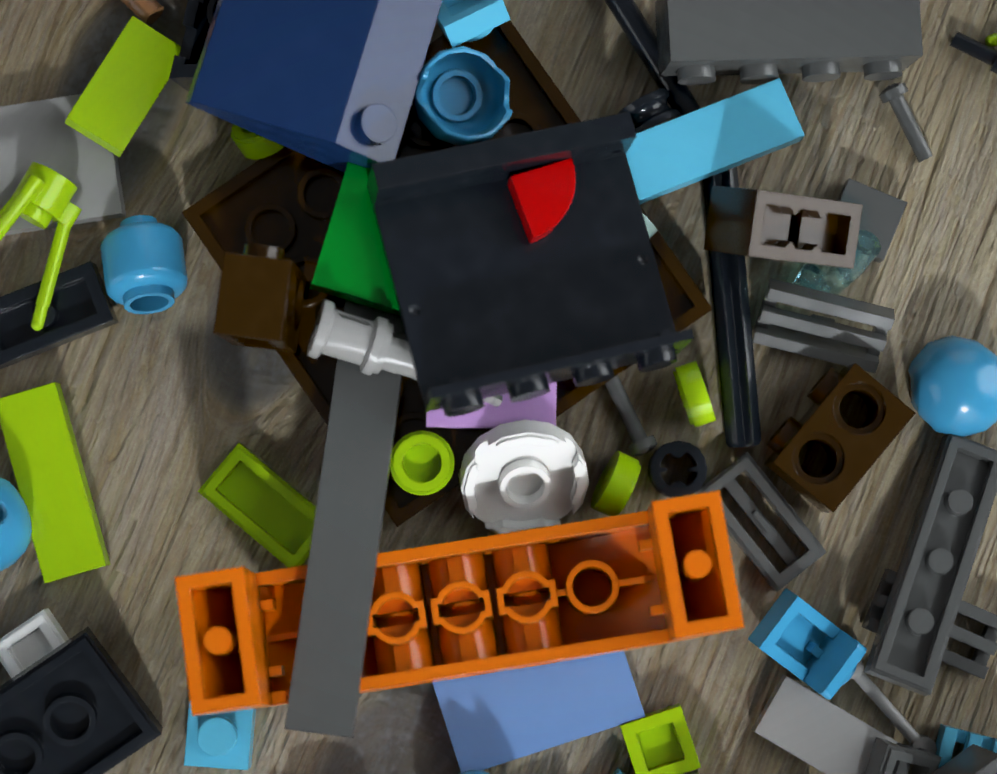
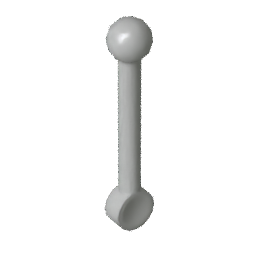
[850,660,937,754]

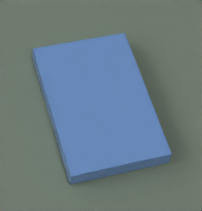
[432,651,646,772]

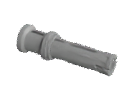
[306,299,505,407]

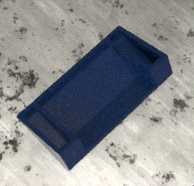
[185,0,443,173]

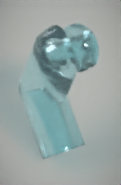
[793,230,881,295]

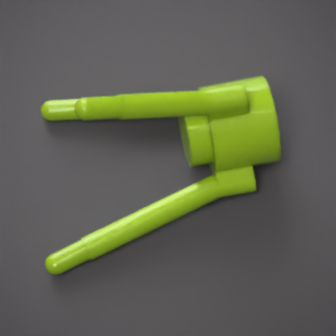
[0,162,82,331]

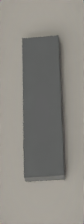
[864,434,997,696]

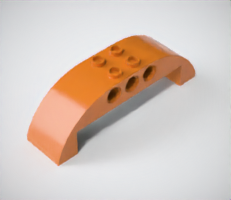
[175,490,744,716]

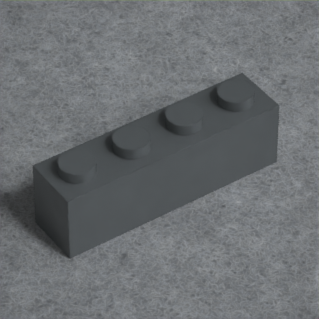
[655,0,923,86]

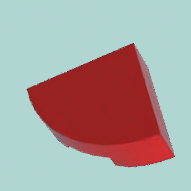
[507,158,576,244]

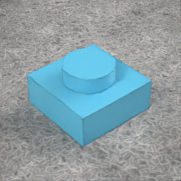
[436,0,510,48]
[184,701,256,770]

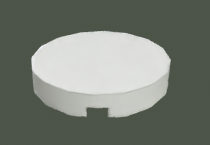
[459,419,589,534]

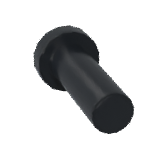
[950,31,997,74]

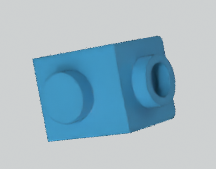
[748,588,867,700]

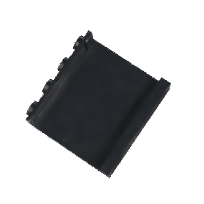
[367,112,694,417]

